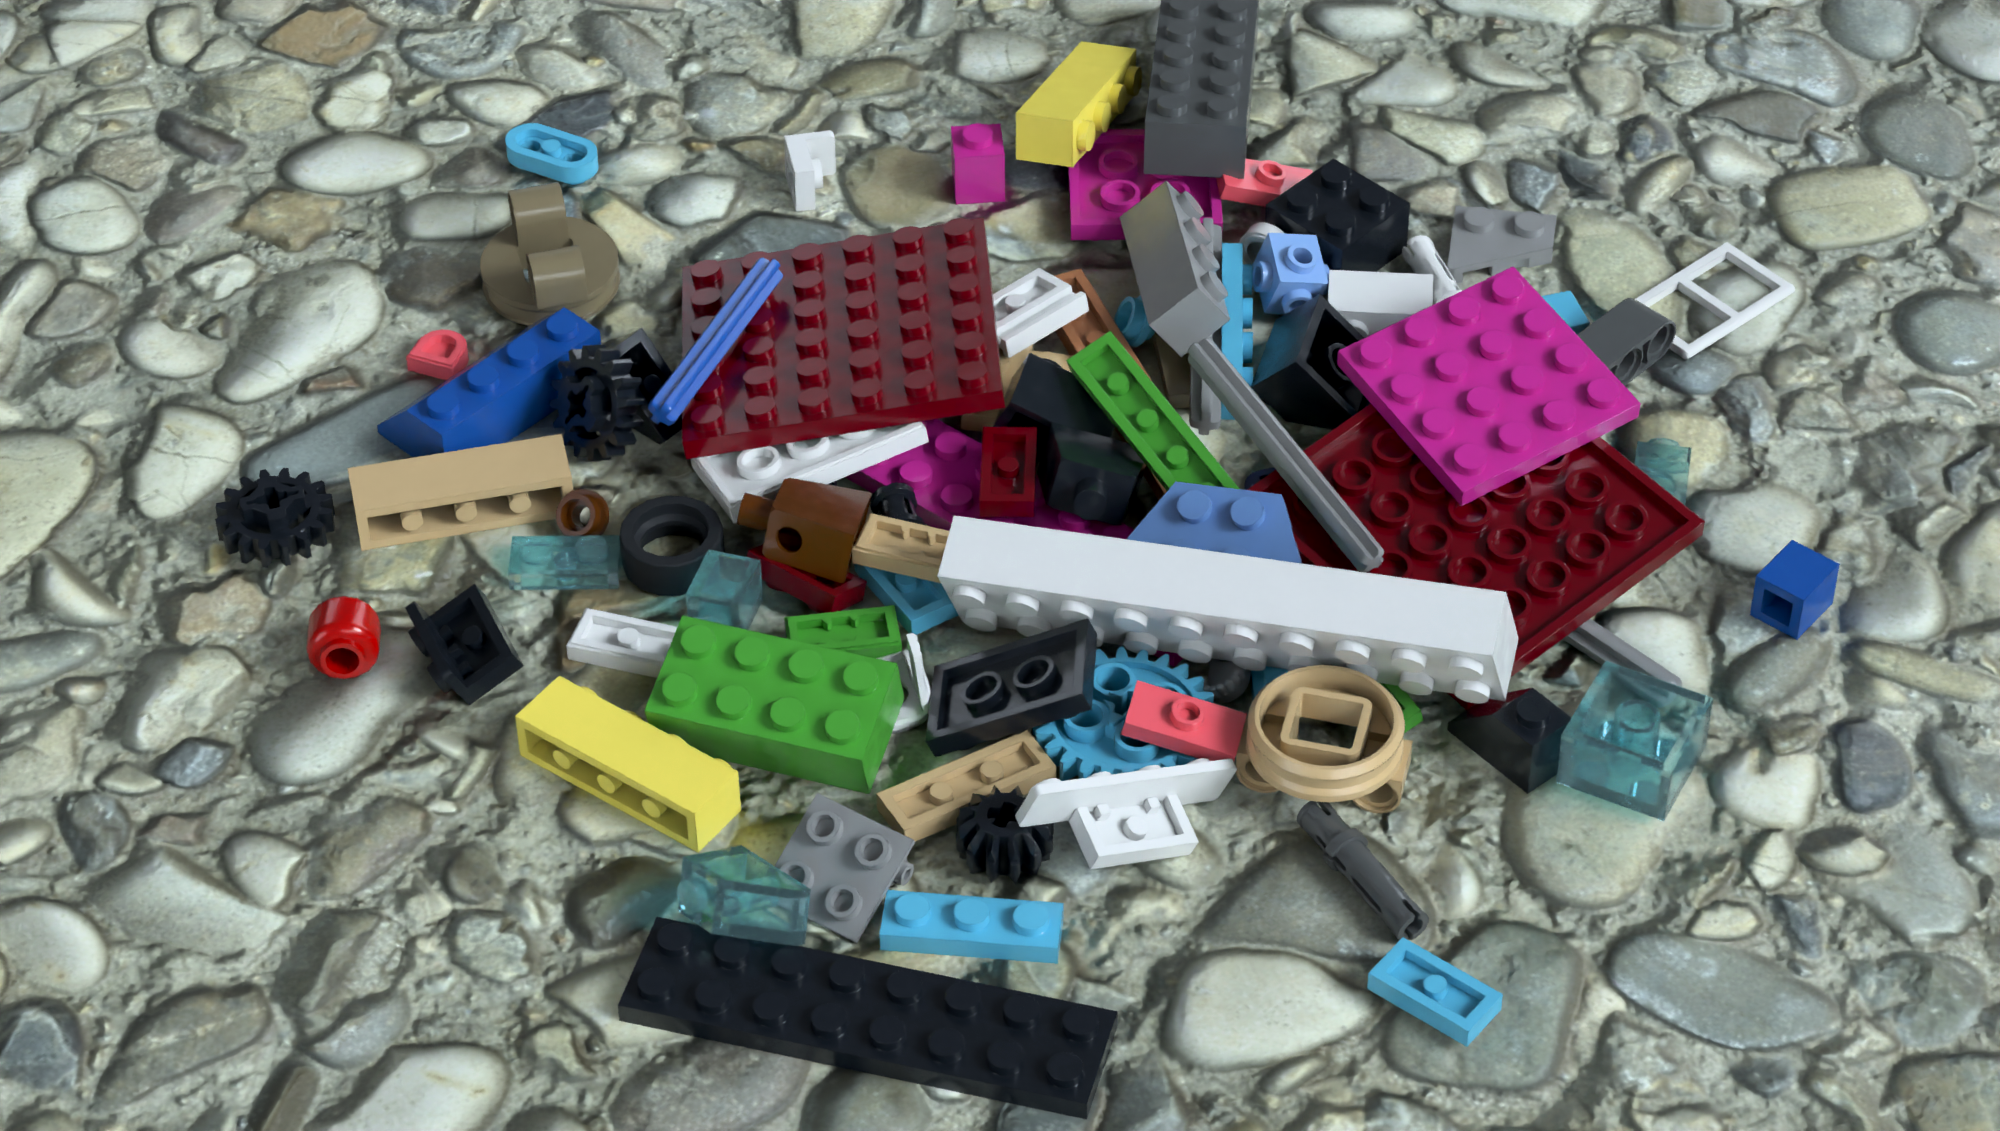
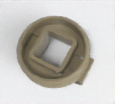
[480,182,620,327]

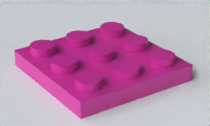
[1068,129,1223,241]

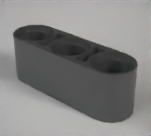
[1577,298,1676,386]

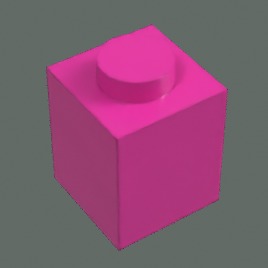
[951,123,1005,204]

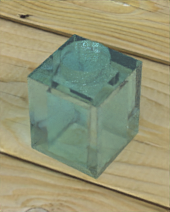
[686,549,763,630]

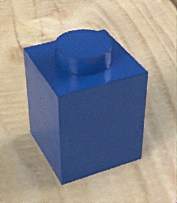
[1750,540,1840,640]

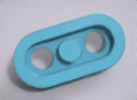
[505,123,599,185]

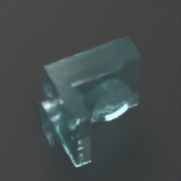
[1634,438,1692,505]

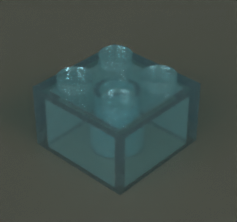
[1556,661,1713,821]

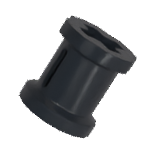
[869,482,926,525]

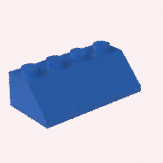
[377,307,601,457]

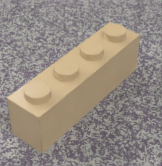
[347,434,573,551]

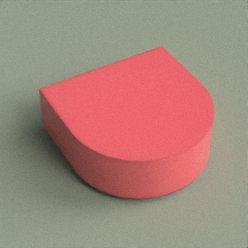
[406,329,469,380]

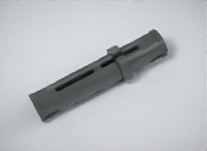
[1297,801,1429,941]

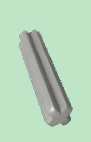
[1563,619,1682,704]

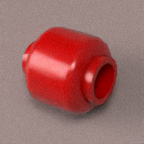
[306,596,381,679]

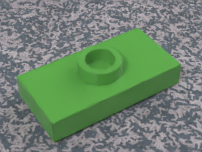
[784,605,902,658]

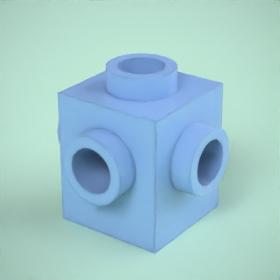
[1252,233,1330,314]

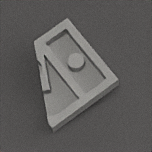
[1447,206,1556,283]

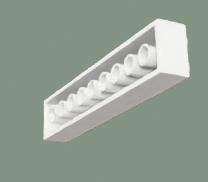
[937,515,1519,704]

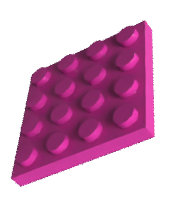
[1337,266,1641,506]

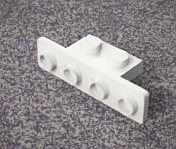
[1015,758,1237,869]

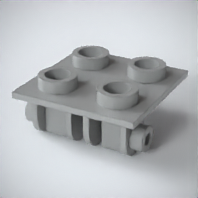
[759,793,915,944]

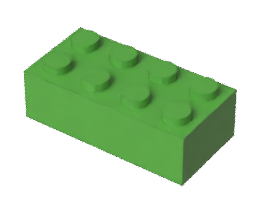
[644,615,904,794]

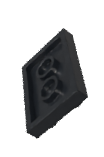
[925,618,1097,757]

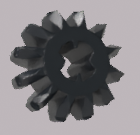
[956,785,1054,884]

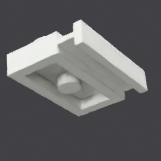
[993,268,1089,358]

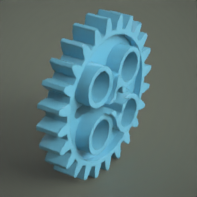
[1032,646,1214,781]

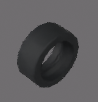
[619,496,725,596]

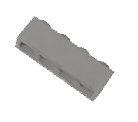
[1120,180,1230,357]

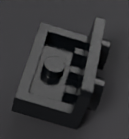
[405,584,524,705]

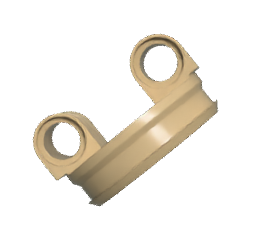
[1236,665,1413,813]

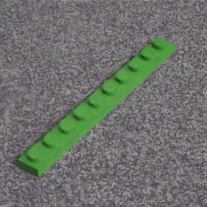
[1066,331,1424,733]

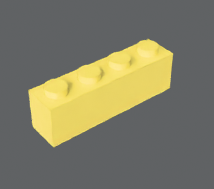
[1016,41,1142,167]
[515,676,741,853]

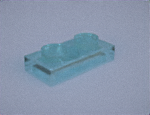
[508,535,622,590]

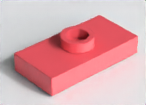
[1216,159,1313,207]
[1121,680,1247,762]

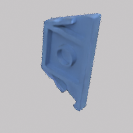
[1127,481,1302,564]

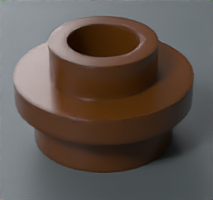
[556,489,609,543]

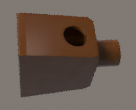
[737,478,872,584]

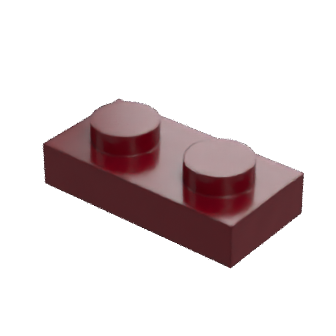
[979,427,1037,517]
[744,544,867,613]

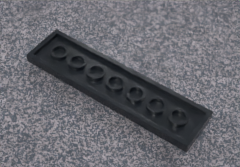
[618,917,1118,1119]

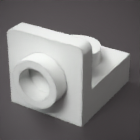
[784,130,836,212]

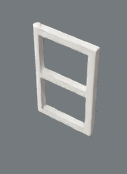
[1635,242,1795,360]

